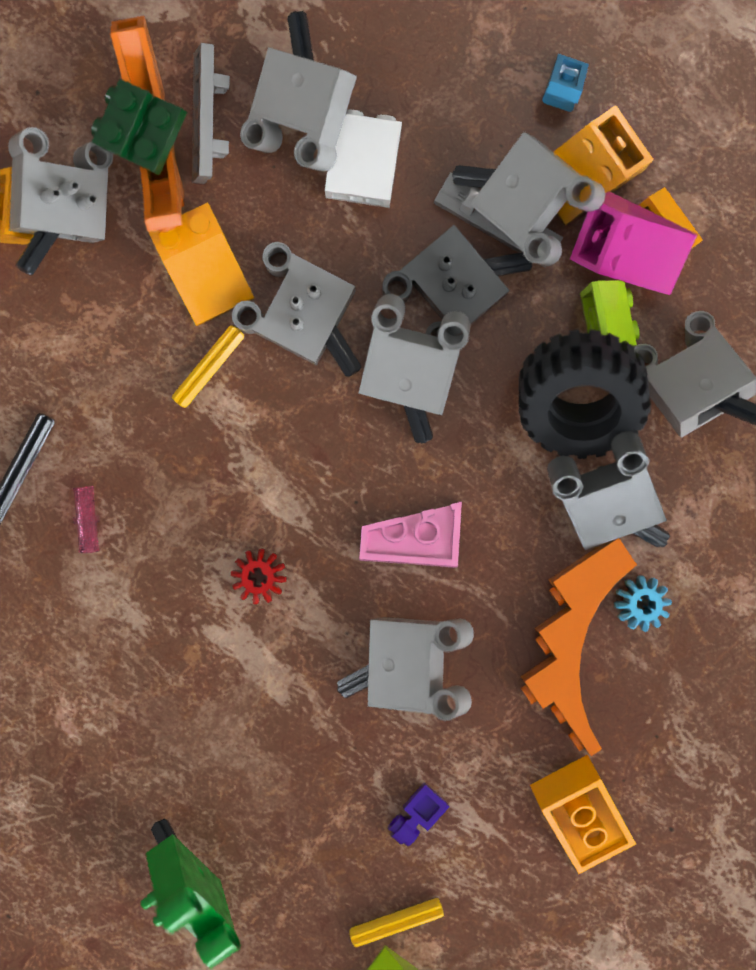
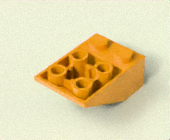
[554,105,654,225]

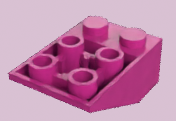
[570,191,698,295]

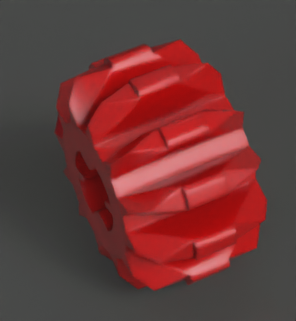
[231,548,287,605]

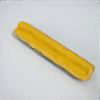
[172,325,244,408]
[349,898,444,947]

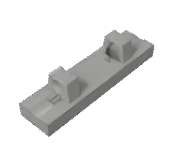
[192,43,230,184]
[434,172,563,268]

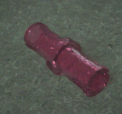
[72,486,100,553]

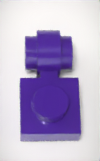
[388,782,450,846]

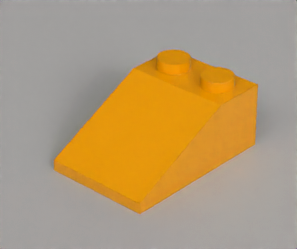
[148,202,255,326]
[530,754,636,874]

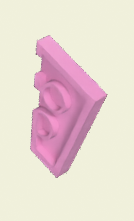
[359,502,462,568]

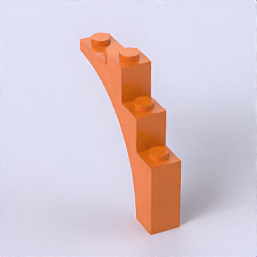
[110,16,185,232]
[521,538,637,756]

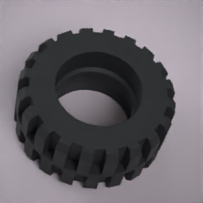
[519,329,651,459]

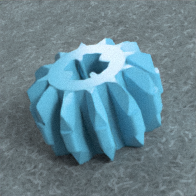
[614,575,672,632]

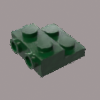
[91,79,187,175]

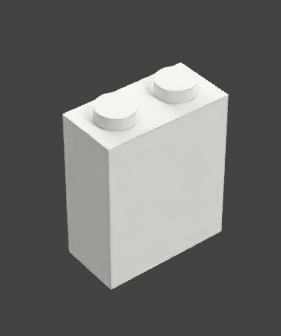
[325,110,402,208]

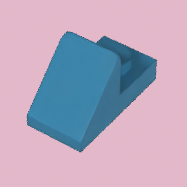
[542,54,589,112]

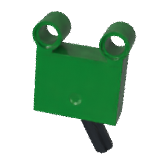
[140,819,241,969]

